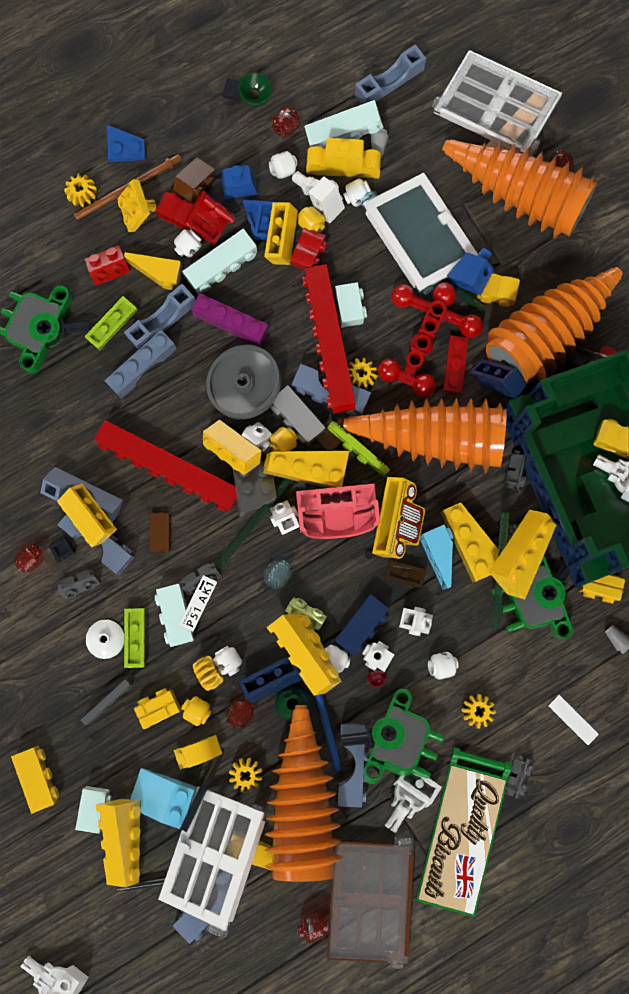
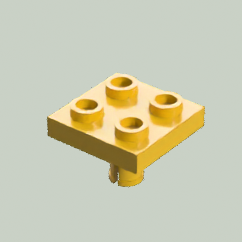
[118,179,156,232]

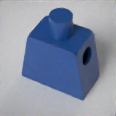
[221,165,258,200]
[447,248,493,296]

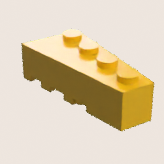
[263,451,349,488]
[441,503,501,583]
[489,510,556,600]
[267,614,342,696]
[95,799,141,887]

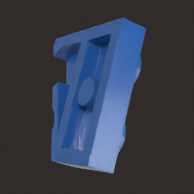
[107,126,146,162]
[243,200,277,240]

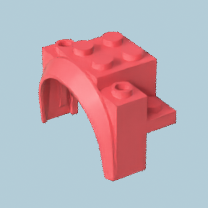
[296,484,380,539]

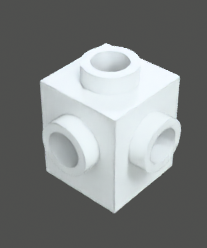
[242,422,272,451]
[270,500,300,535]
[399,607,433,636]
[362,641,394,672]

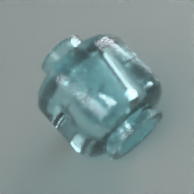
[263,560,292,589]

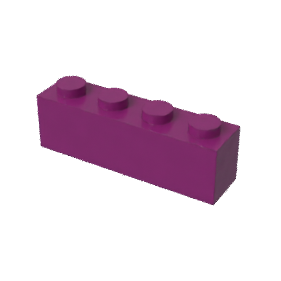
[191,293,269,347]

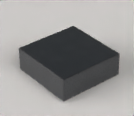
[222,78,241,102]
[48,536,75,563]

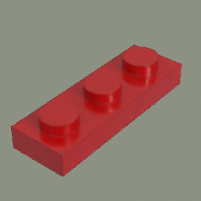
[442,335,469,394]

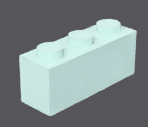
[154,584,195,647]

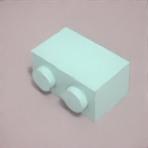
[335,282,367,328]
[75,786,112,834]

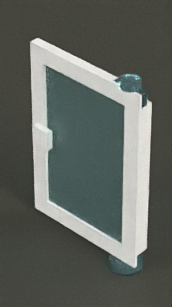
[360,173,478,294]

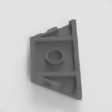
[232,460,277,517]

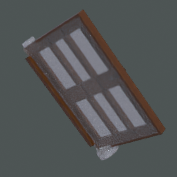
[327,836,414,969]

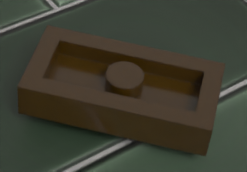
[384,560,426,589]

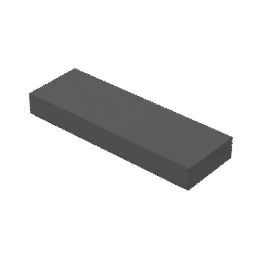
[81,678,133,725]

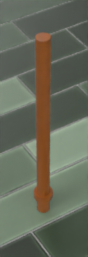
[74,154,182,221]

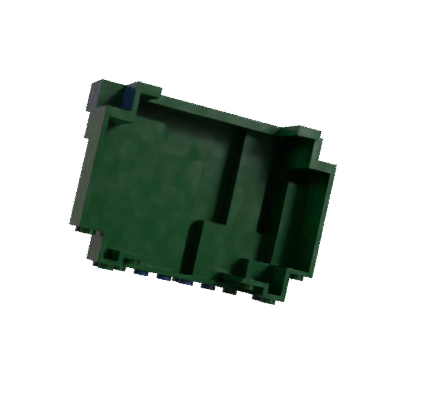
[503,350,629,588]

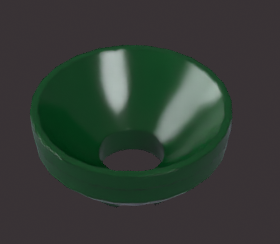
[238,72,272,107]
[275,685,311,721]

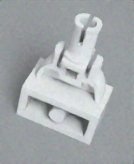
[292,171,345,223]
[593,454,629,502]
[385,773,442,832]
[21,956,89,994]

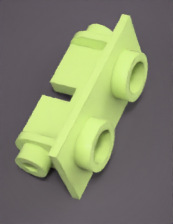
[285,597,327,631]

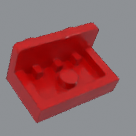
[85,246,130,285]

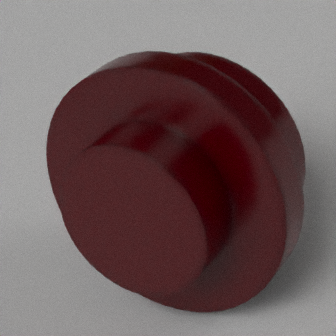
[367,669,387,687]

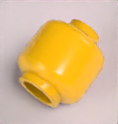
[298,207,325,233]
[269,427,298,452]
[181,696,212,726]

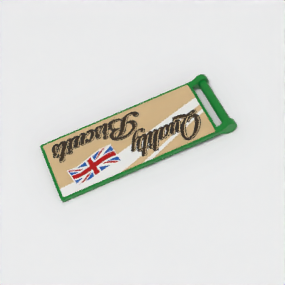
[416,747,512,917]

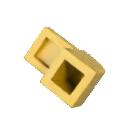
[174,735,222,769]

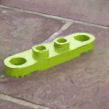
[327,421,390,476]

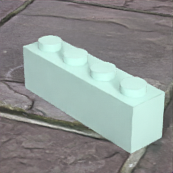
[305,100,383,149]
[182,229,257,295]

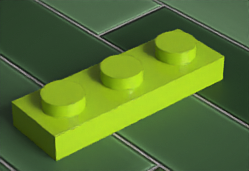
[84,296,138,351]
[124,608,145,668]

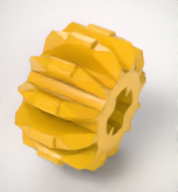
[64,174,97,207]
[348,358,377,390]
[193,656,223,691]
[461,694,496,728]
[229,758,263,793]

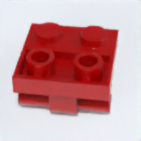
[184,191,235,245]

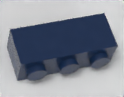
[470,359,527,398]
[335,594,389,655]
[239,656,302,704]

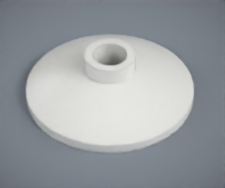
[86,620,124,659]

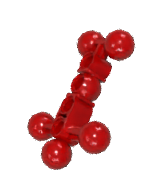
[377,283,484,398]

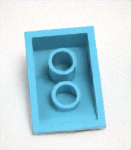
[420,525,453,590]
[130,768,197,829]

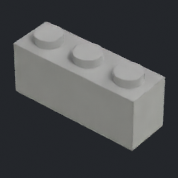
[271,385,325,445]

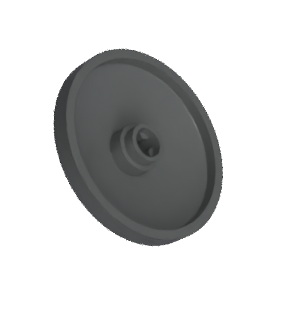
[206,345,281,419]

